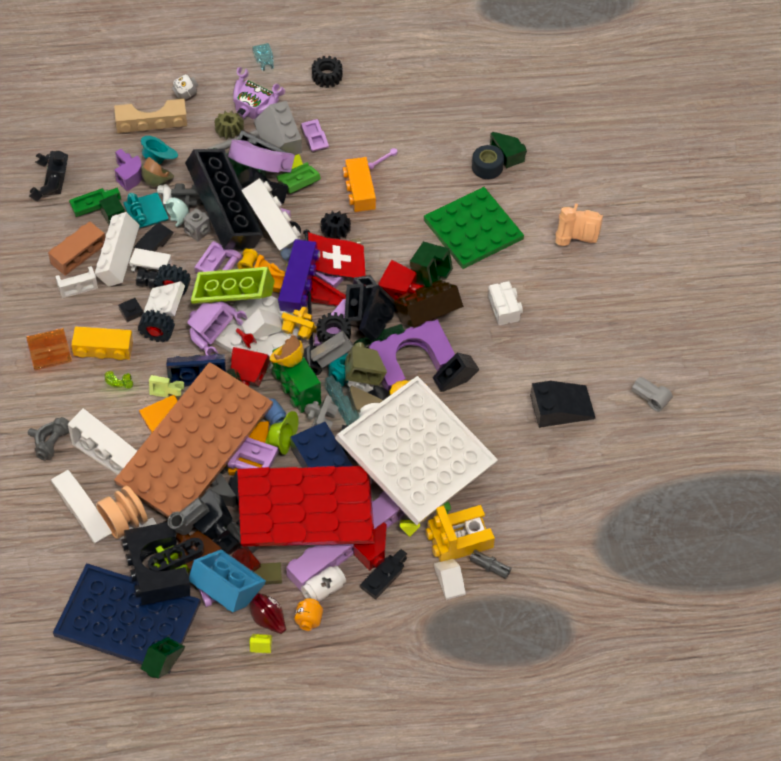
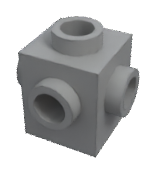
[183,208,211,242]

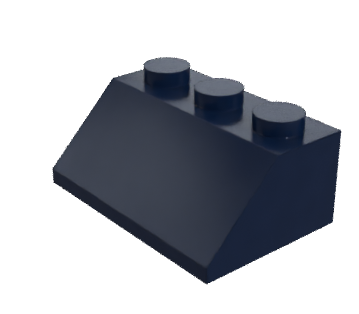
[166,354,226,387]

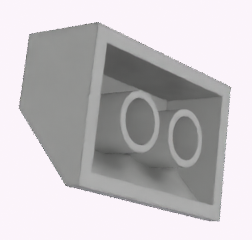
[254,101,302,155]

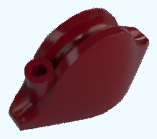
[249,593,286,634]

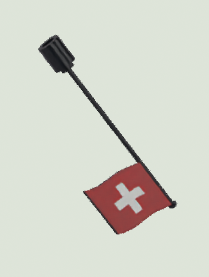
[303,229,366,376]

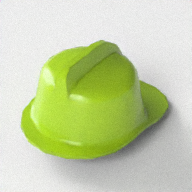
[265,411,299,455]

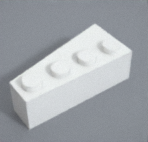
[68,408,137,475]

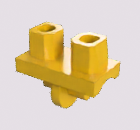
[281,307,317,340]

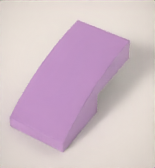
[301,119,329,152]

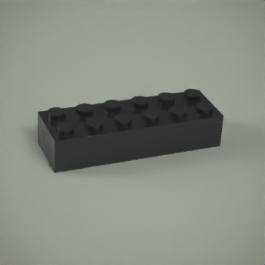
[185,149,263,250]

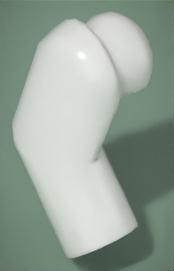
[157,184,172,206]

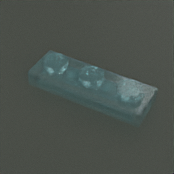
[325,376,359,426]

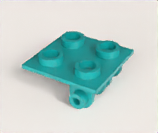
[123,192,169,228]

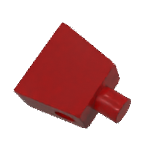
[378,260,424,300]
[230,347,271,387]

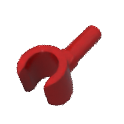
[235,328,257,349]

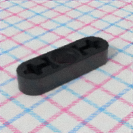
[148,538,204,571]

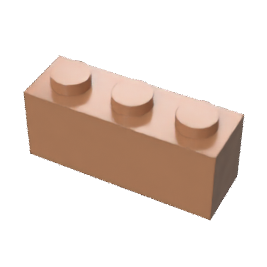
[48,221,105,276]

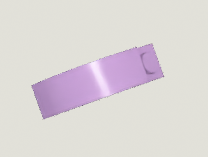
[228,139,295,173]

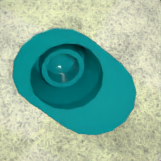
[141,136,178,164]

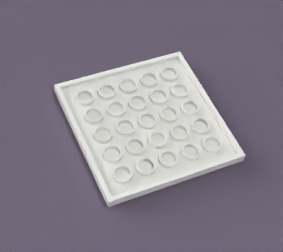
[335,376,498,525]

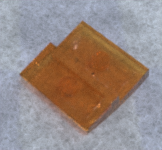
[26,328,72,370]

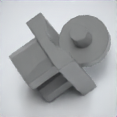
[305,395,339,429]

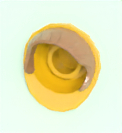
[269,334,304,367]

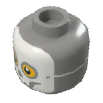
[172,74,199,100]

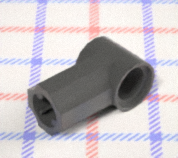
[168,497,209,535]

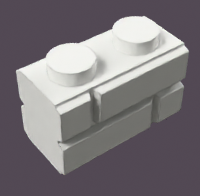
[488,281,523,325]

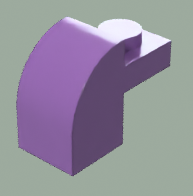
[115,149,142,191]

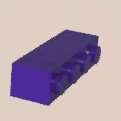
[278,239,320,312]

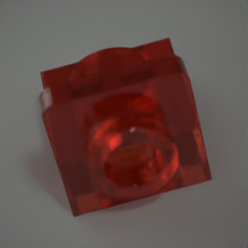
[231,546,261,572]

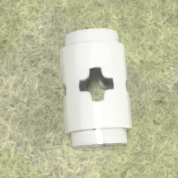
[301,566,346,602]

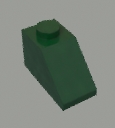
[490,132,527,169]
[141,637,185,679]

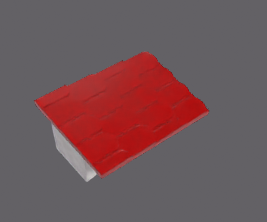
[237,466,375,547]

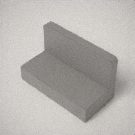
[311,331,353,368]

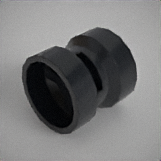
[136,268,158,289]

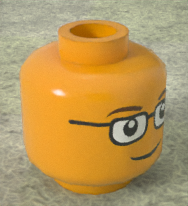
[294,598,323,631]

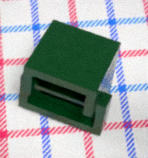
[409,241,453,288]

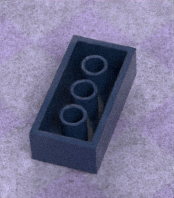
[290,422,353,468]

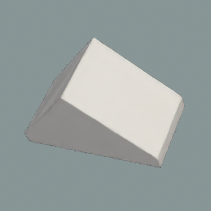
[242,308,282,339]
[434,559,466,600]

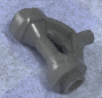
[28,417,69,461]

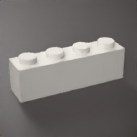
[241,178,301,251]
[95,212,140,287]

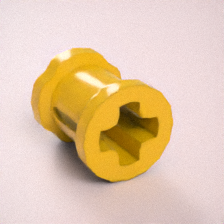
[237,248,258,269]

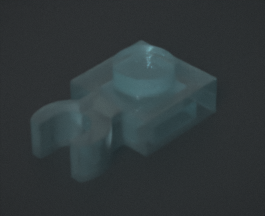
[252,43,274,71]

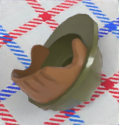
[141,157,174,187]

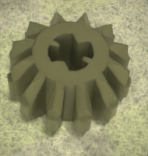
[214,111,244,140]

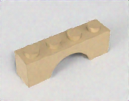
[114,99,187,133]

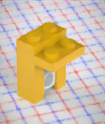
[425,505,495,562]

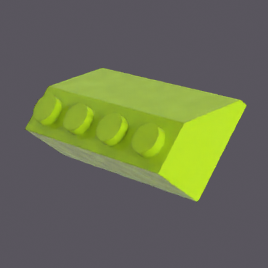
[191,267,275,303]

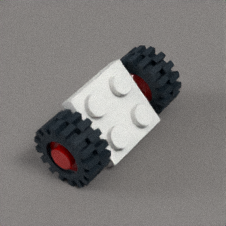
[138,264,191,342]

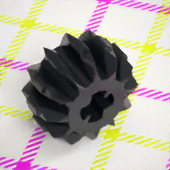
[320,210,351,239]

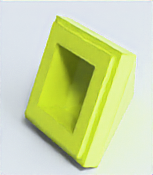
[399,520,420,537]

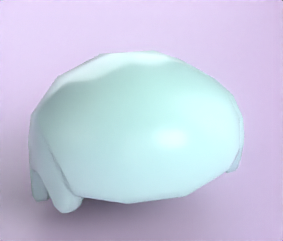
[165,198,189,227]

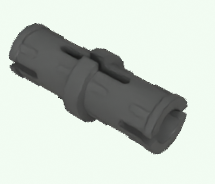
[470,549,512,579]

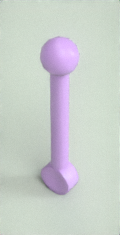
[368,148,397,170]

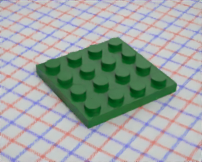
[424,187,524,269]

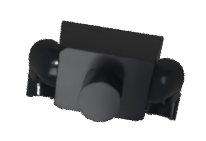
[29,150,68,201]

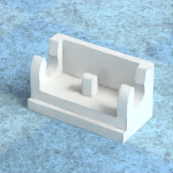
[129,248,172,272]
[55,266,98,298]

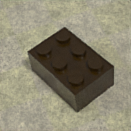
[394,280,464,327]

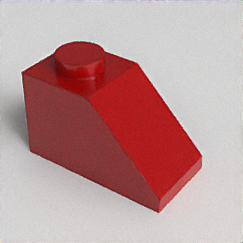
[354,522,387,571]

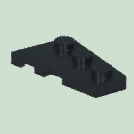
[359,285,397,341]

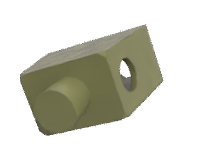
[345,342,387,386]

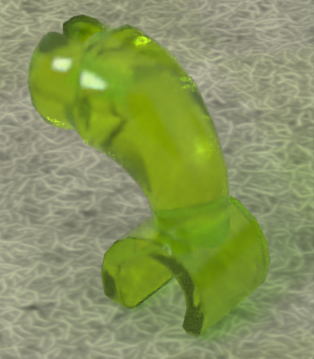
[104,371,133,389]

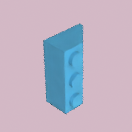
[189,550,266,612]

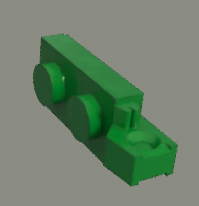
[69,187,121,217]

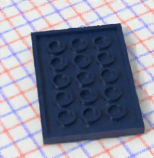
[53,563,201,674]

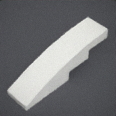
[51,470,112,544]

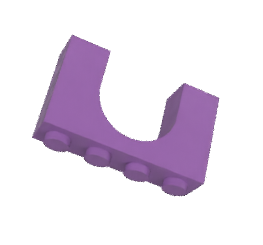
[369,320,455,391]

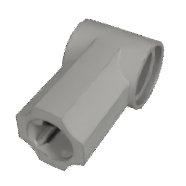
[631,377,673,412]

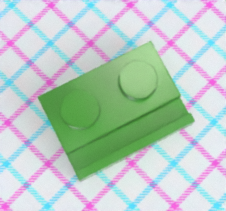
[276,162,321,193]

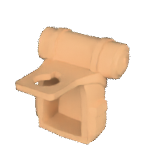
[555,203,603,246]

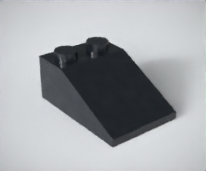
[530,380,595,428]

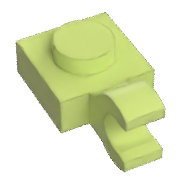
[149,375,184,398]

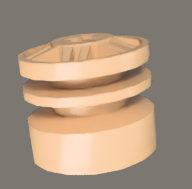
[96,486,148,539]

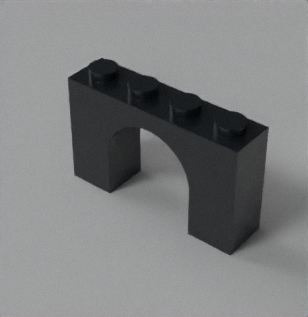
[121,522,190,605]

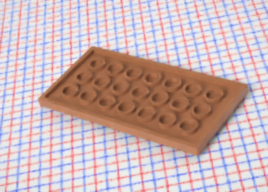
[114,362,273,523]

